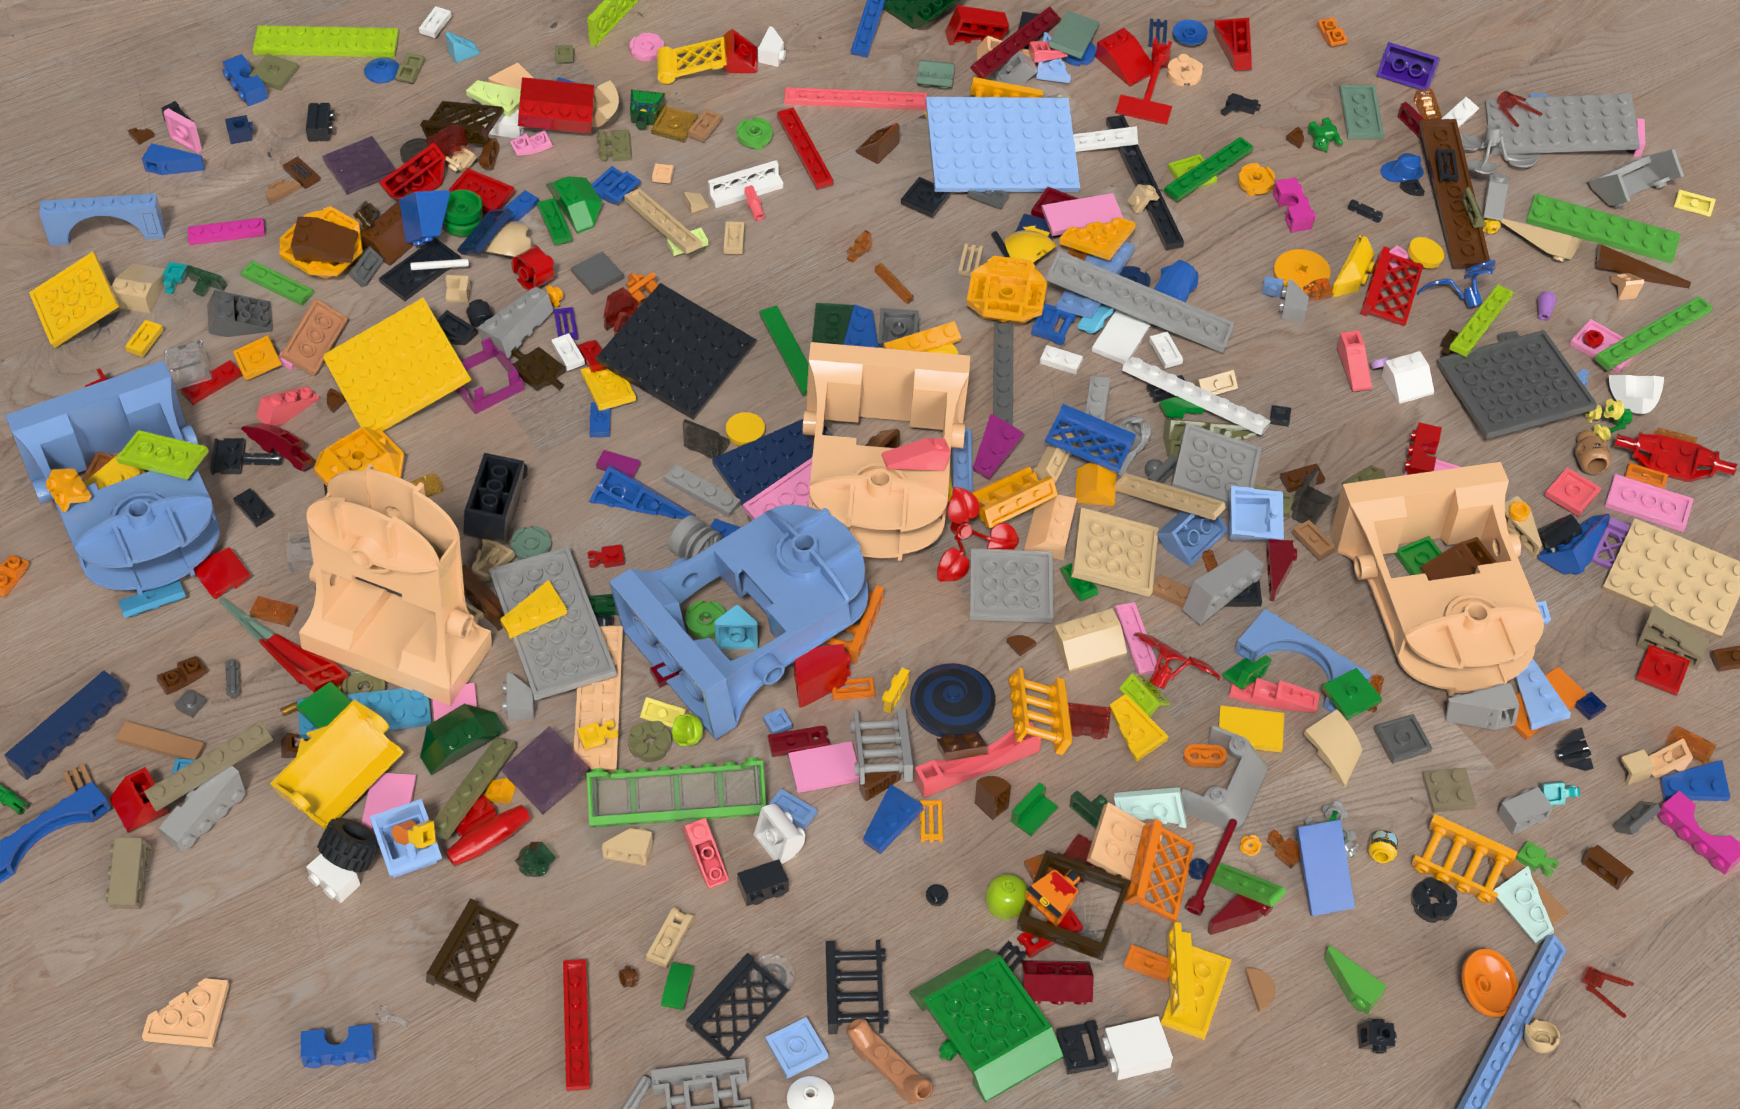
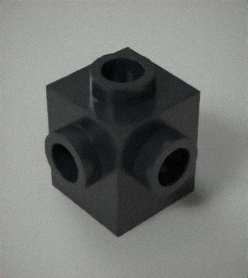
[1358,1019,1397,1054]

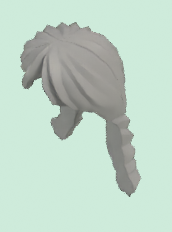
[1089,416,1151,477]

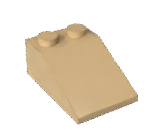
[111,263,165,313]

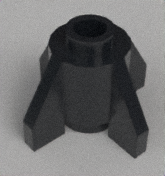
[1556,727,1594,771]

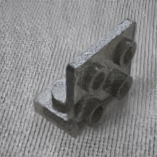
[683,419,730,458]
[1291,468,1332,526]

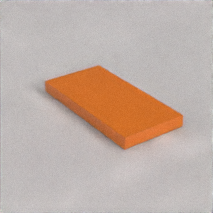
[1512,666,1588,740]

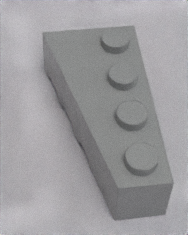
[478,287,553,358]
[1182,549,1264,625]
[159,766,246,853]

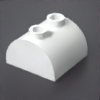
[754,804,805,864]

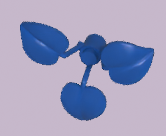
[1417,259,1496,308]

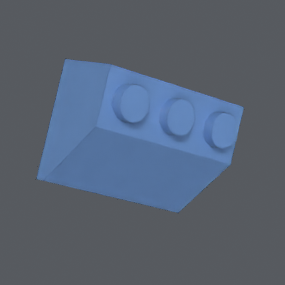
[1156,511,1229,566]

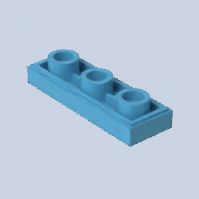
[118,580,186,618]

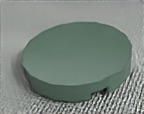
[511,526,552,560]

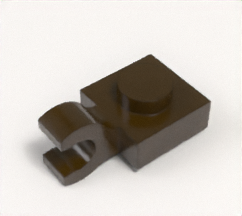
[1440,329,1459,358]

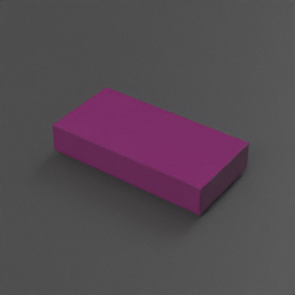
[596,450,641,477]

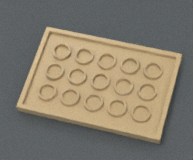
[1602,518,1740,639]

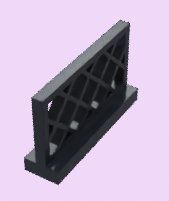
[686,952,789,1060]

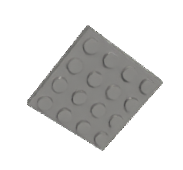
[1171,423,1262,507]
[970,548,1054,623]

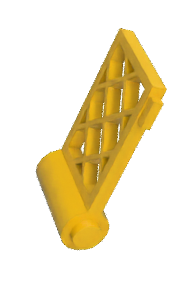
[656,37,727,84]

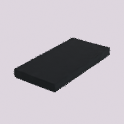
[379,238,461,302]

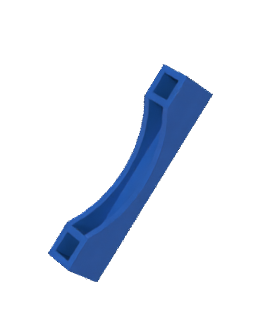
[0,782,111,883]

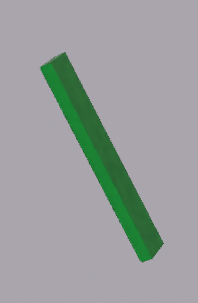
[1164,136,1254,201]
[759,306,809,396]

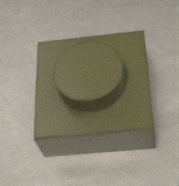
[555,45,573,63]

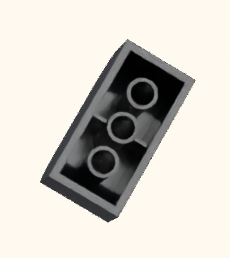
[463,453,524,544]

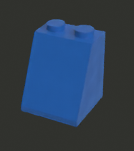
[399,190,450,246]

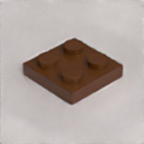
[937,731,988,761]

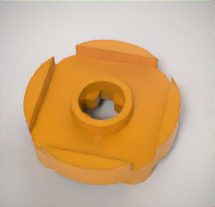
[1238,163,1275,196]

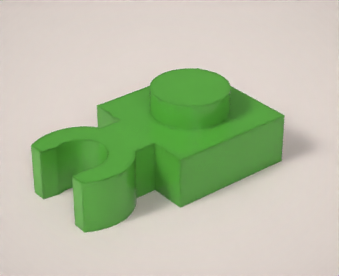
[1516,841,1559,877]

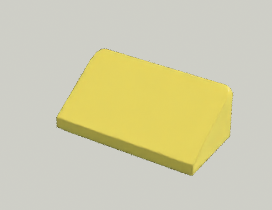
[1674,190,1716,217]
[640,697,689,727]

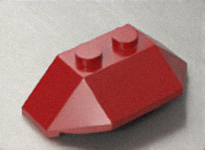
[379,143,446,200]

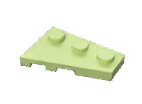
[466,80,521,117]

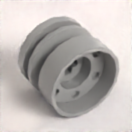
[668,515,723,559]

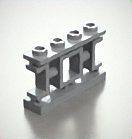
[651,1058,751,1109]

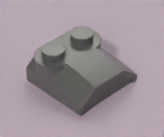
[878,308,919,347]

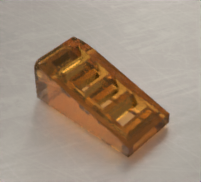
[1414,88,1442,120]

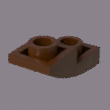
[157,656,207,695]

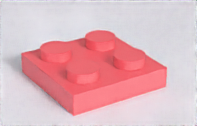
[1545,467,1602,517]

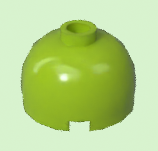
[985,874,1028,920]

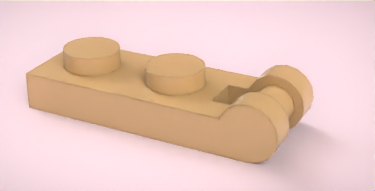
[646,907,695,969]

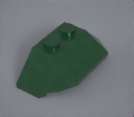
[420,703,506,776]

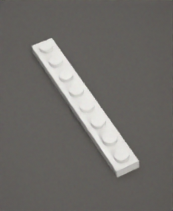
[1122,356,1271,435]

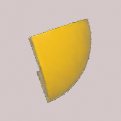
[1005,230,1057,263]

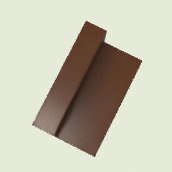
[1581,845,1634,890]

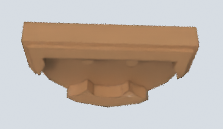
[266,179,301,204]
[1245,968,1276,1012]

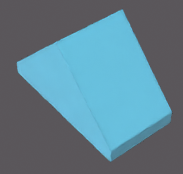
[446,31,480,63]

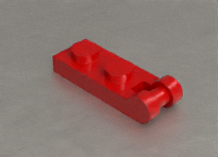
[1017,909,1083,958]

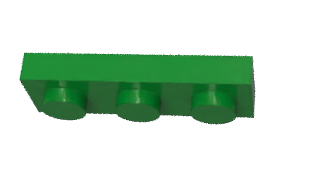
[537,198,572,246]

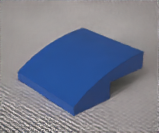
[591,166,641,204]

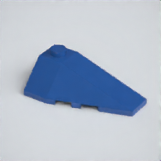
[1538,513,1610,575]

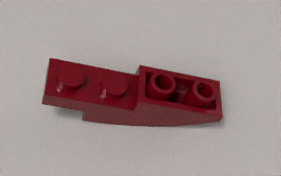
[241,423,316,471]

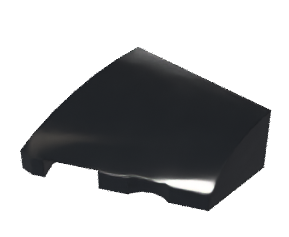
[1537,514,1583,553]

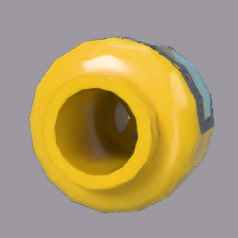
[1368,830,1398,863]

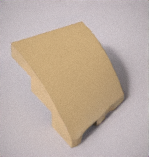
[1304,709,1363,787]

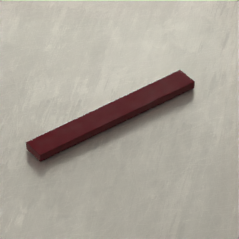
[970,6,1061,79]

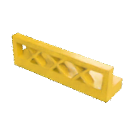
[1167,922,1196,1019]

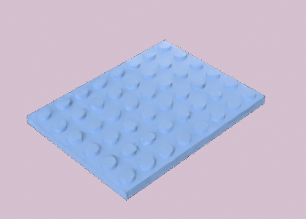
[925,97,1080,192]

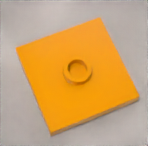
[232,335,282,381]

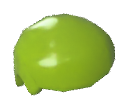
[672,714,703,746]

